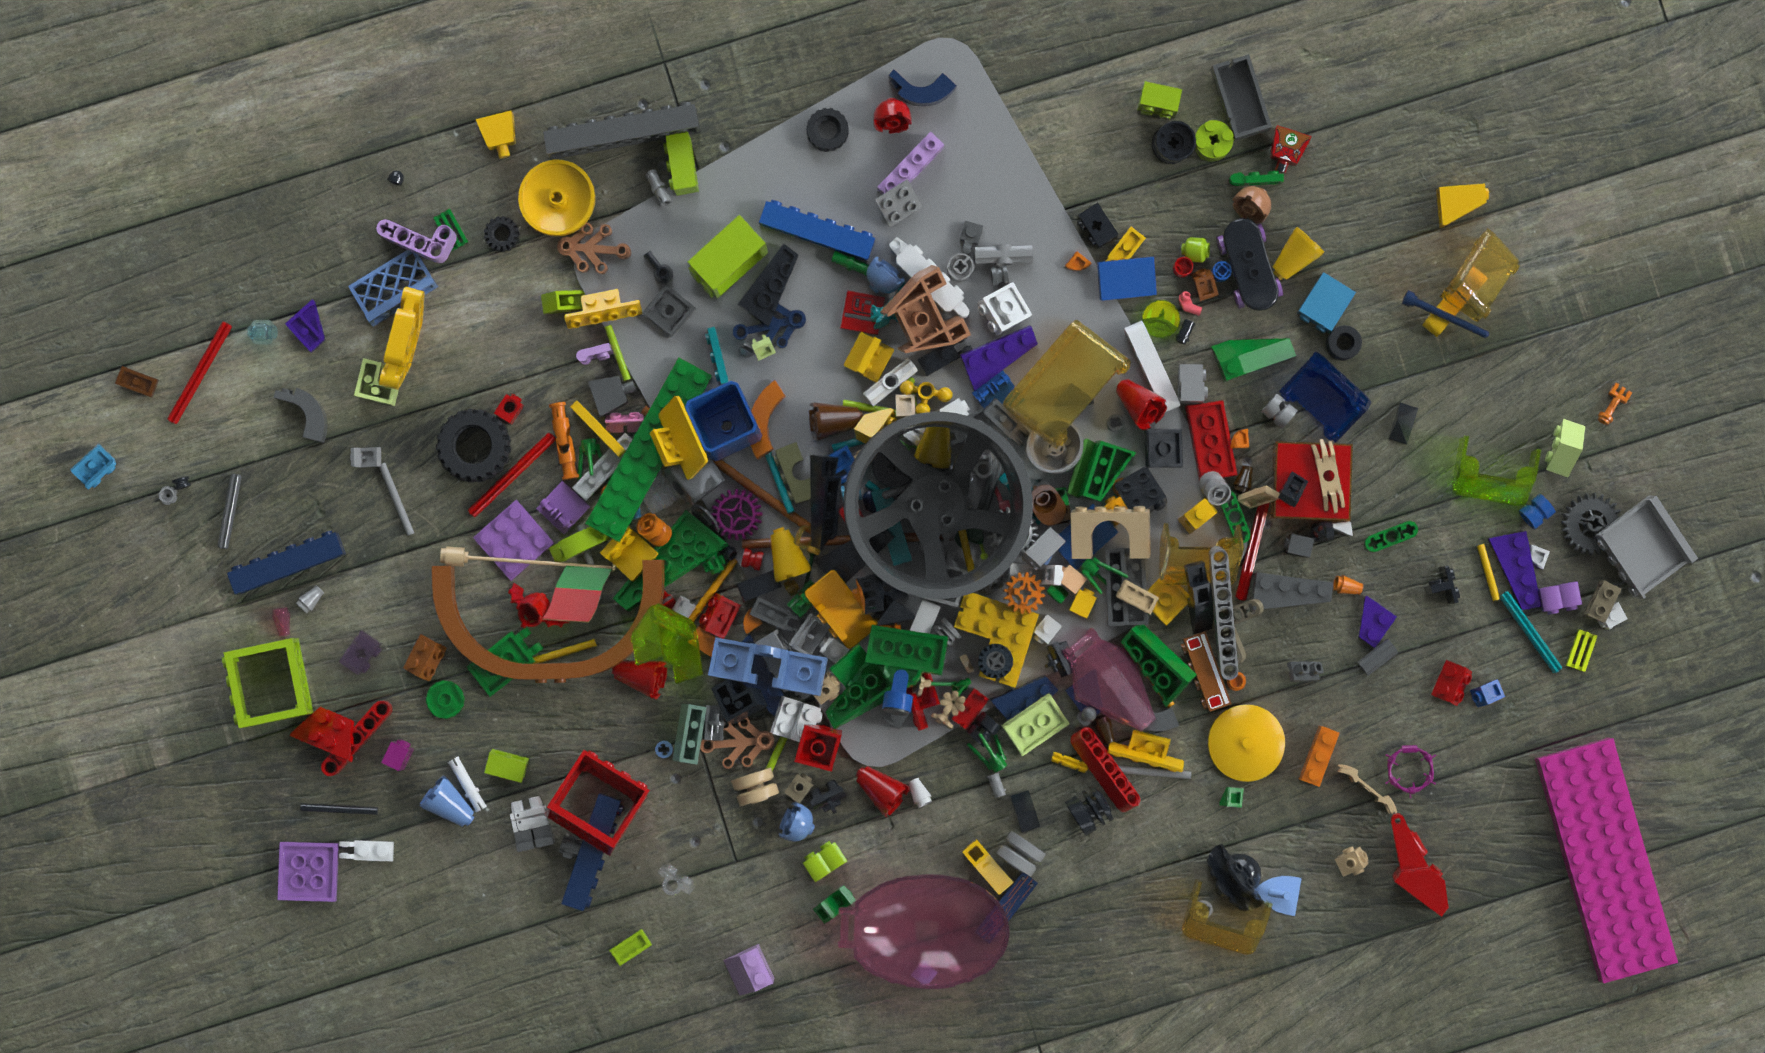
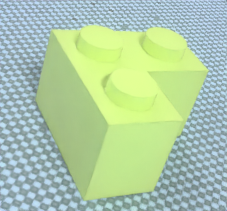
[354,358,399,406]
[1545,419,1585,477]

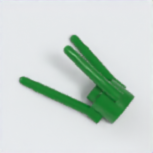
[577,439,603,482]
[1080,557,1128,594]
[967,733,1007,773]

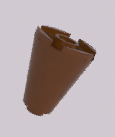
[809,402,863,441]

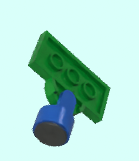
[865,625,948,716]

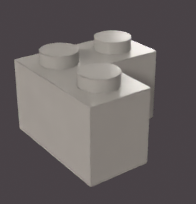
[1178,364,1208,404]

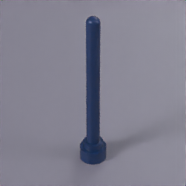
[1401,290,1489,338]

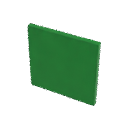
[830,644,867,688]

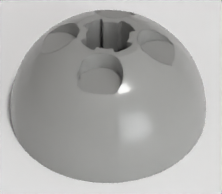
[1027,418,1083,474]

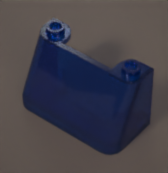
[1279,352,1371,443]

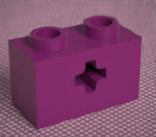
[381,739,414,771]

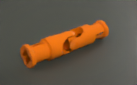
[549,402,579,480]

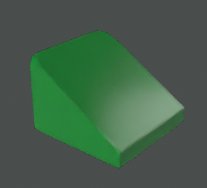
[1046,585,1069,604]

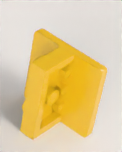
[844,332,894,383]

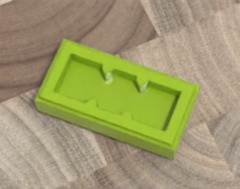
[609,929,652,966]

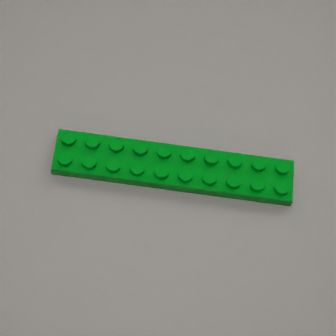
[585,357,712,543]

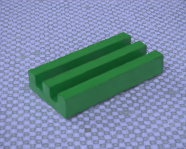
[433,208,469,251]

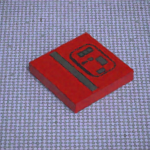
[840,290,885,335]

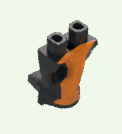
[852,574,908,615]

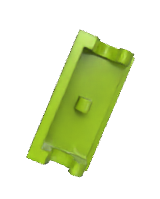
[484,749,529,783]

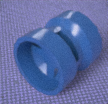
[1211,261,1232,282]

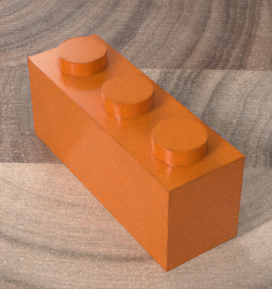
[1299,726,1340,787]

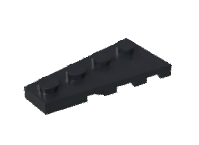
[737,243,799,327]
[814,529,895,584]

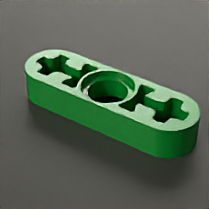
[1220,491,1251,544]
[1364,521,1418,552]

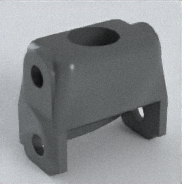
[664,454,725,505]

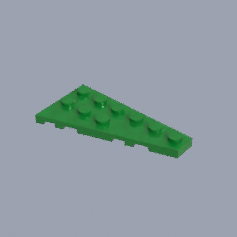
[613,510,729,612]

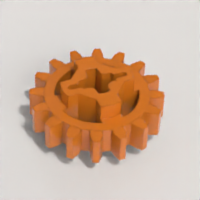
[1003,572,1045,614]

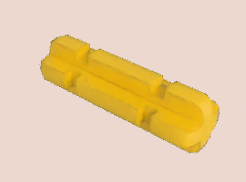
[1051,752,1088,773]

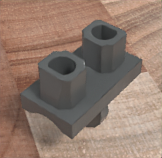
[1287,661,1323,682]
[703,705,725,741]

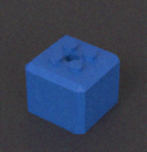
[685,381,762,461]

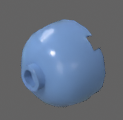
[866,257,905,294]
[779,802,815,842]

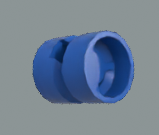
[1519,494,1556,530]

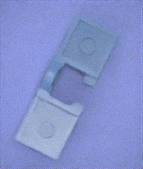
[708,637,828,696]

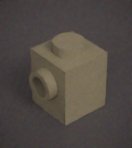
[784,773,813,804]

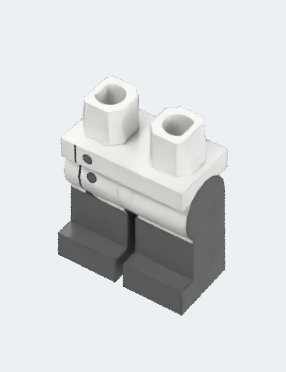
[510,796,555,852]

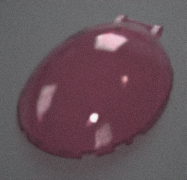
[838,874,1010,989]

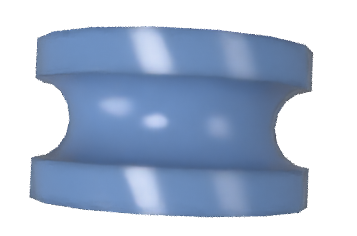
[655,741,673,758]

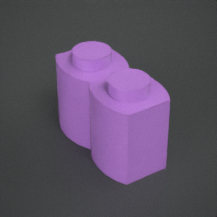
[1538,581,1582,615]

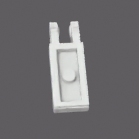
[339,840,394,861]

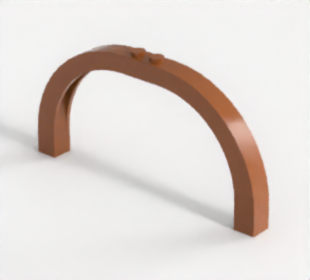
[432,560,665,683]

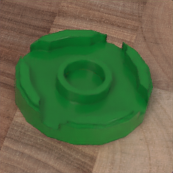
[426,680,465,719]

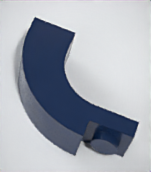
[889,69,957,107]

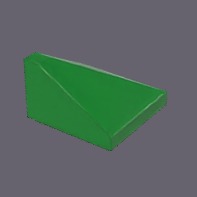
[1219,787,1244,808]

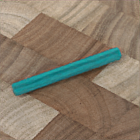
[1500,591,1562,673]

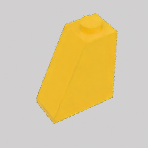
[1436,183,1489,228]

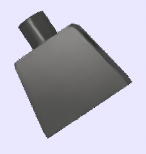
[588,376,636,417]

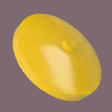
[518,160,595,236]
[1208,704,1285,782]

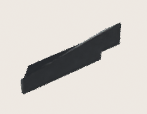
[810,455,842,551]

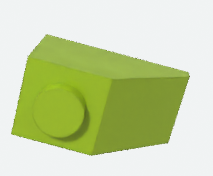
[541,290,585,314]

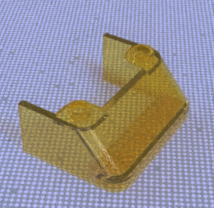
[1159,523,1244,585]
[1182,879,1273,955]

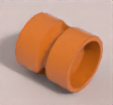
[637,513,672,547]

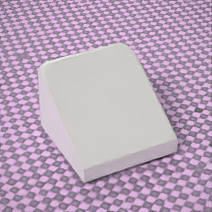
[1333,521,1353,537]

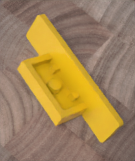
[564,289,642,329]
[1108,729,1184,772]

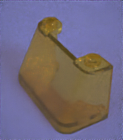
[1439,228,1520,322]

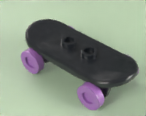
[1216,218,1283,311]

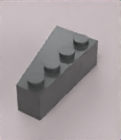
[1250,572,1333,611]

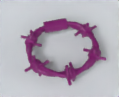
[1385,745,1436,798]

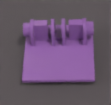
[536,481,590,535]

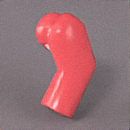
[1179,291,1202,316]

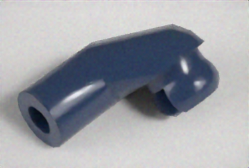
[862,490,877,513]

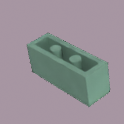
[672,704,707,765]

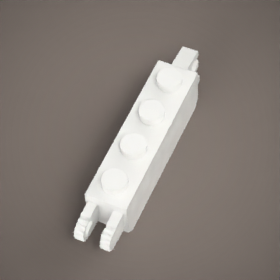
[889,237,970,318]

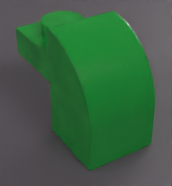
[813,885,856,924]

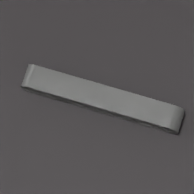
[1208,546,1238,680]

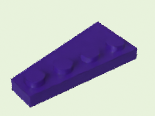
[960,325,1038,391]
[1487,531,1541,610]

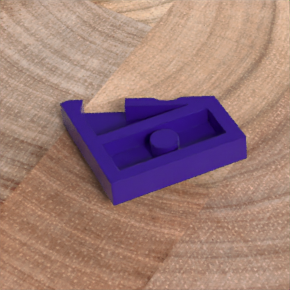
[285,299,326,353]
[1358,595,1397,648]

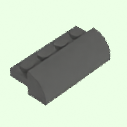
[1105,548,1149,626]

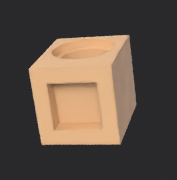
[1061,565,1087,594]

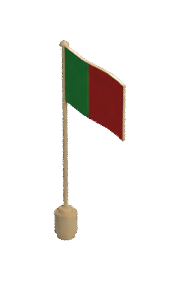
[440,546,616,623]

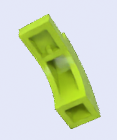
[549,527,611,562]

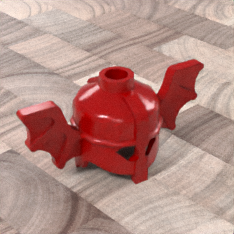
[508,583,570,628]

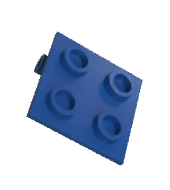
[972,370,1025,412]

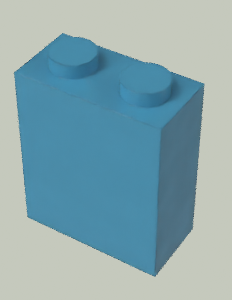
[1297,272,1356,333]

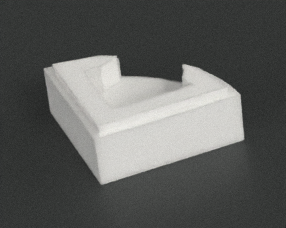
[1530,545,1550,569]

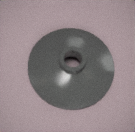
[691,504,720,535]

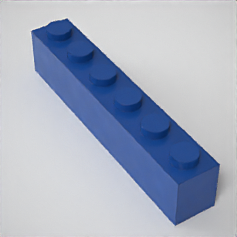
[759,200,875,262]

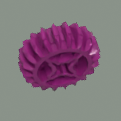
[711,489,763,541]

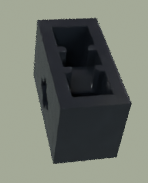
[1077,202,1118,249]

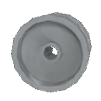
[996,831,1046,876]

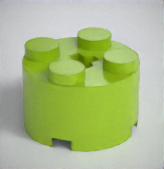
[1195,120,1234,162]

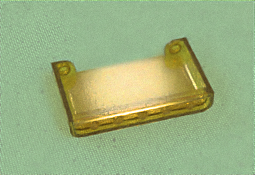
[1003,319,1131,449]

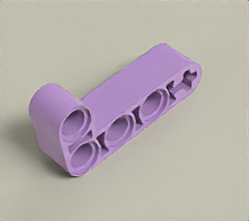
[376,219,457,263]

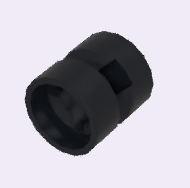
[965,711,1002,748]

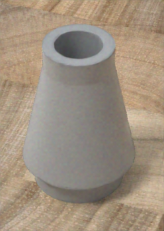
[296,585,324,614]

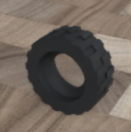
[806,108,849,152]

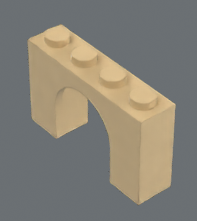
[1071,506,1151,559]

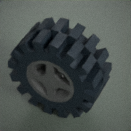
[978,644,1013,679]

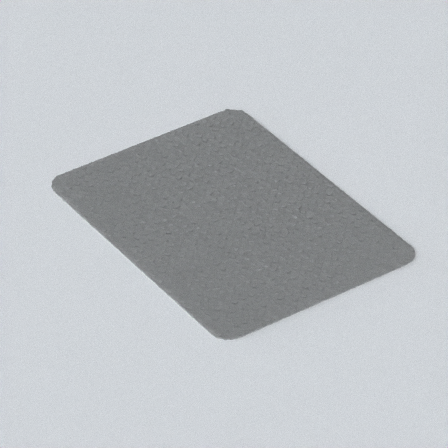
[574,38,1248,767]

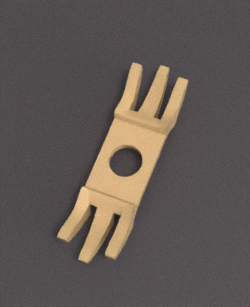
[1311,439,1345,513]
[1337,764,1397,814]

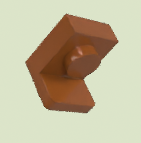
[1191,268,1218,301]

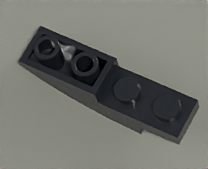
[1184,560,1213,634]

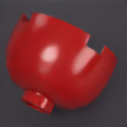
[873,98,912,134]

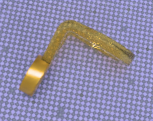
[794,525,820,555]

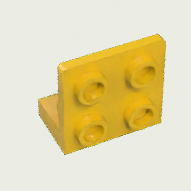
[600,527,658,582]

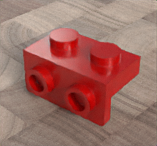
[1431,660,1472,706]

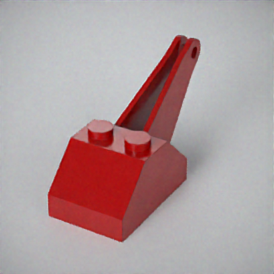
[1391,813,1449,917]

